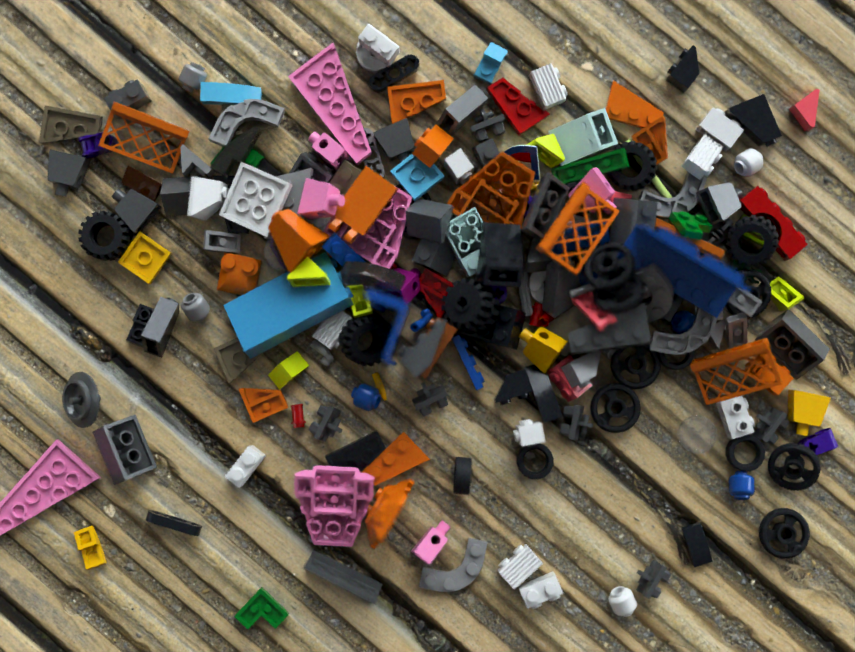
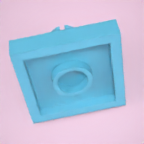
[390,154,445,202]

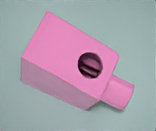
[308,132,352,171]
[567,167,617,215]
[298,178,345,220]
[411,520,451,565]

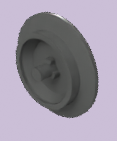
[62,372,101,428]

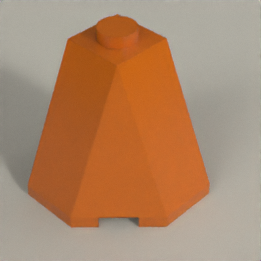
[268,209,330,273]

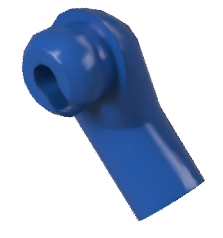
[410,308,433,332]

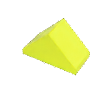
[527,134,565,169]
[287,257,331,287]
[770,276,804,311]
[347,282,373,318]
[268,351,309,390]

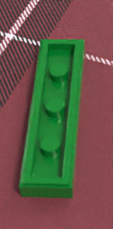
[551,148,629,185]

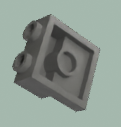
[289,151,335,184]

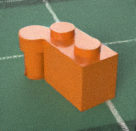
[412,124,454,168]
[745,353,794,395]

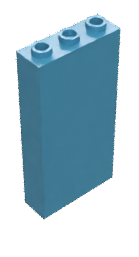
[224,252,354,359]

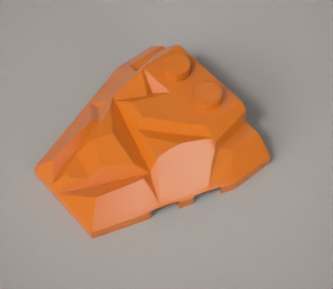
[447,151,536,227]
[364,478,414,550]

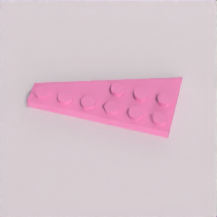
[288,42,372,165]
[0,439,101,536]

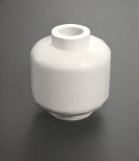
[734,148,763,177]
[608,586,637,617]

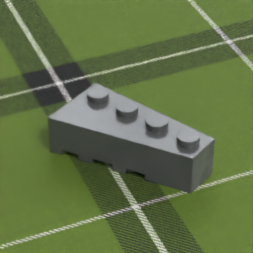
[568,303,651,355]

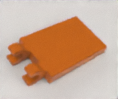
[328,166,398,244]

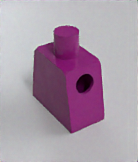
[374,268,421,303]

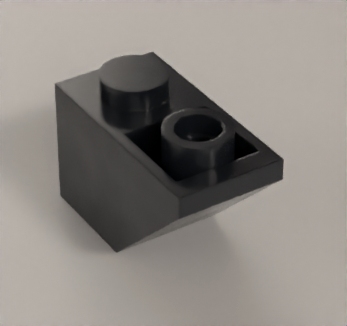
[666,45,700,93]
[494,369,533,406]

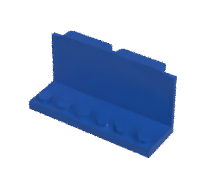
[616,223,751,318]
[365,289,410,366]

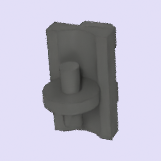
[470,109,505,143]
[412,382,448,416]
[309,405,343,442]
[560,405,593,440]
[753,407,789,444]
[636,560,671,599]

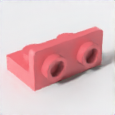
[547,355,593,402]

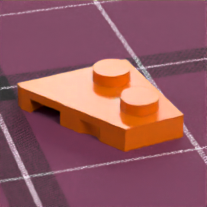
[631,116,668,165]
[238,388,289,423]

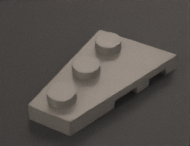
[276,168,314,220]

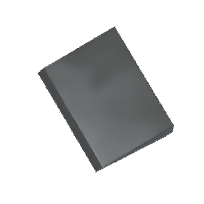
[160,175,202,217]
[406,199,454,243]

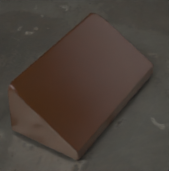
[121,165,162,202]

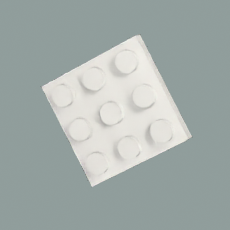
[219,162,293,238]

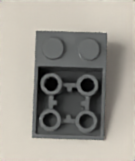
[399,319,446,378]

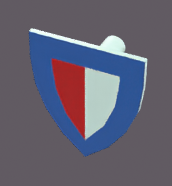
[504,145,540,180]

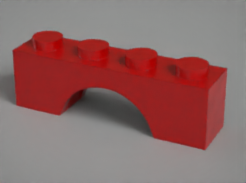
[740,186,808,261]

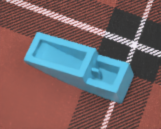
[200,82,262,105]

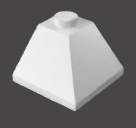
[188,177,229,221]

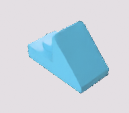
[474,42,508,85]

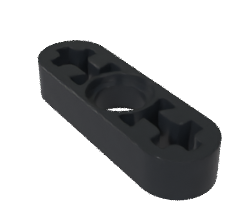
[369,54,419,93]
[146,510,202,536]

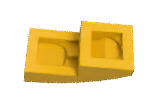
[74,526,107,570]

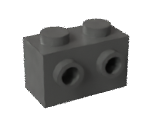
[104,80,152,120]

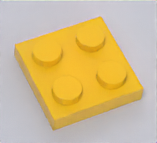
[118,231,172,285]

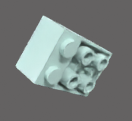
[548,108,618,166]
[446,207,483,277]

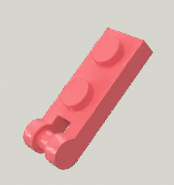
[571,292,617,332]

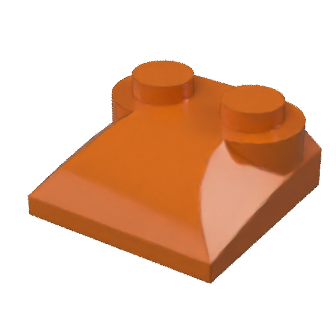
[217,252,262,295]

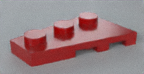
[486,77,550,136]

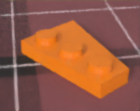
[387,80,446,124]
[605,80,664,128]
[362,431,430,486]

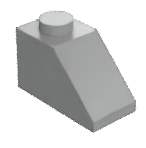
[561,351,601,388]

